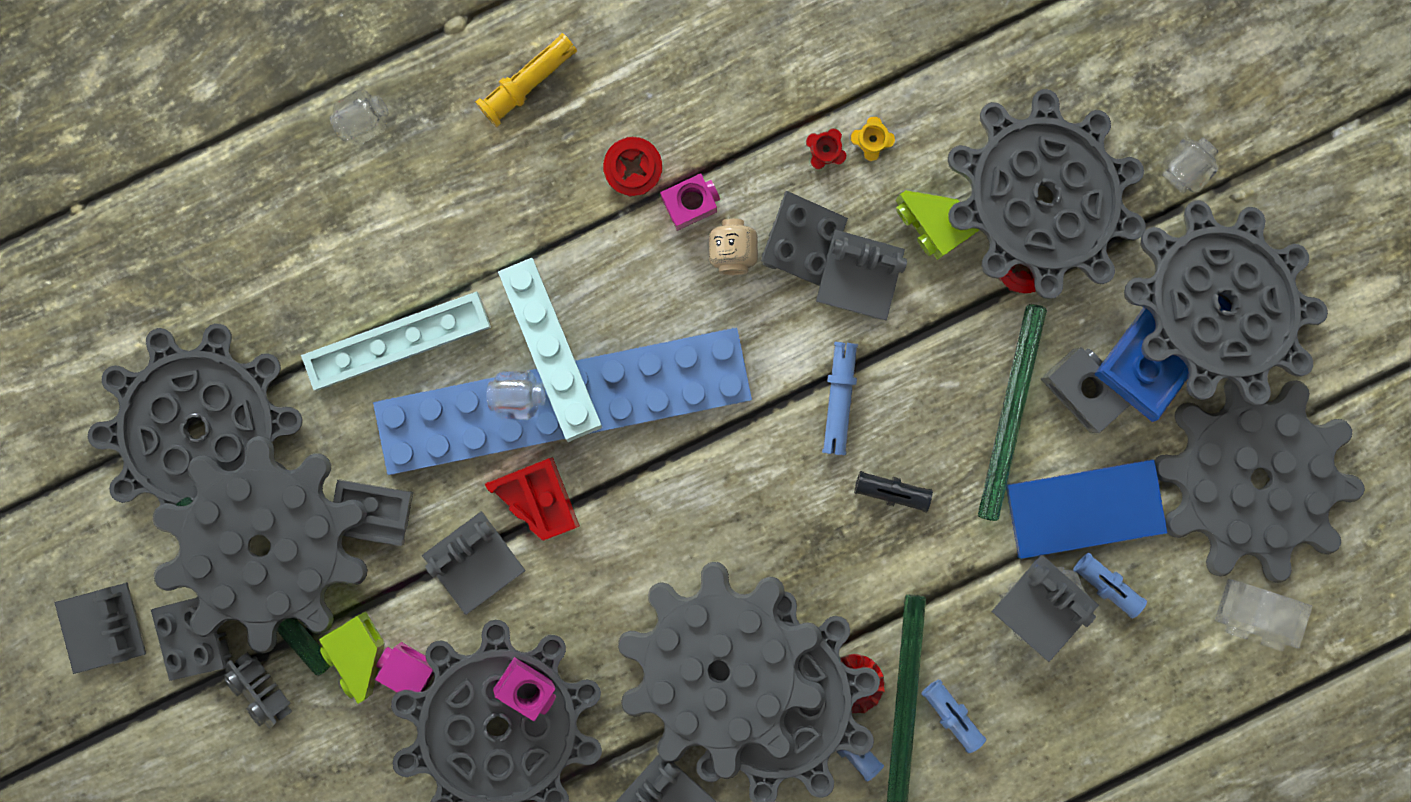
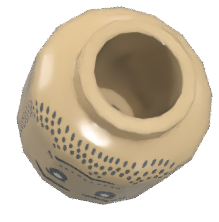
[709,219,758,275]

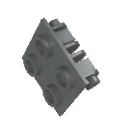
[761,191,848,286]
[816,230,907,321]
[422,511,526,615]
[991,554,1099,662]
[54,582,146,674]
[151,597,232,681]
[224,652,292,729]
[616,754,716,802]

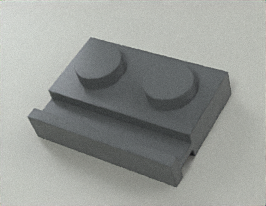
[333,479,413,546]

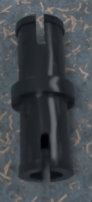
[854,471,933,513]

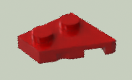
[485,457,580,541]

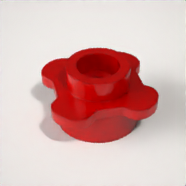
[806,128,847,169]

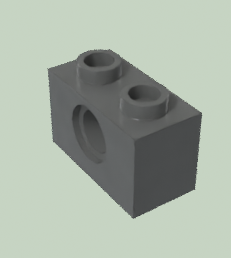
[1041,347,1131,433]

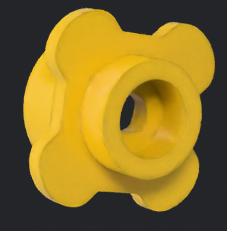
[851,116,895,161]

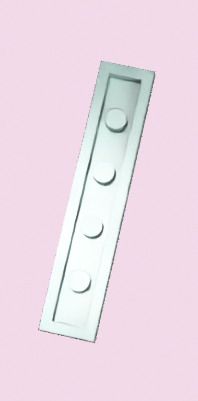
[498,258,603,442]
[301,291,491,391]

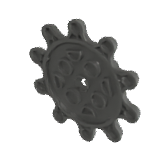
[948,89,1146,299]
[1124,200,1328,405]
[88,324,303,506]
[1154,379,1365,583]
[153,436,368,654]
[618,562,826,779]
[697,591,880,802]
[391,619,602,802]

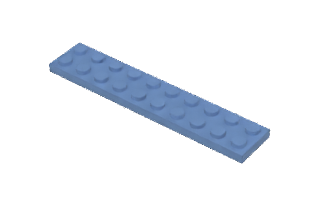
[373,328,752,475]

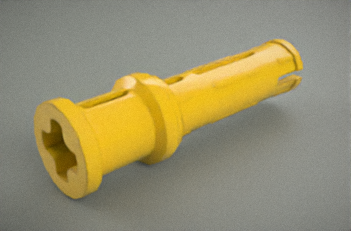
[475,33,577,127]

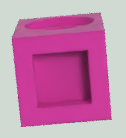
[660,173,720,231]
[375,642,434,692]
[493,657,556,721]

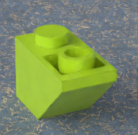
[895,190,979,260]
[319,612,385,704]

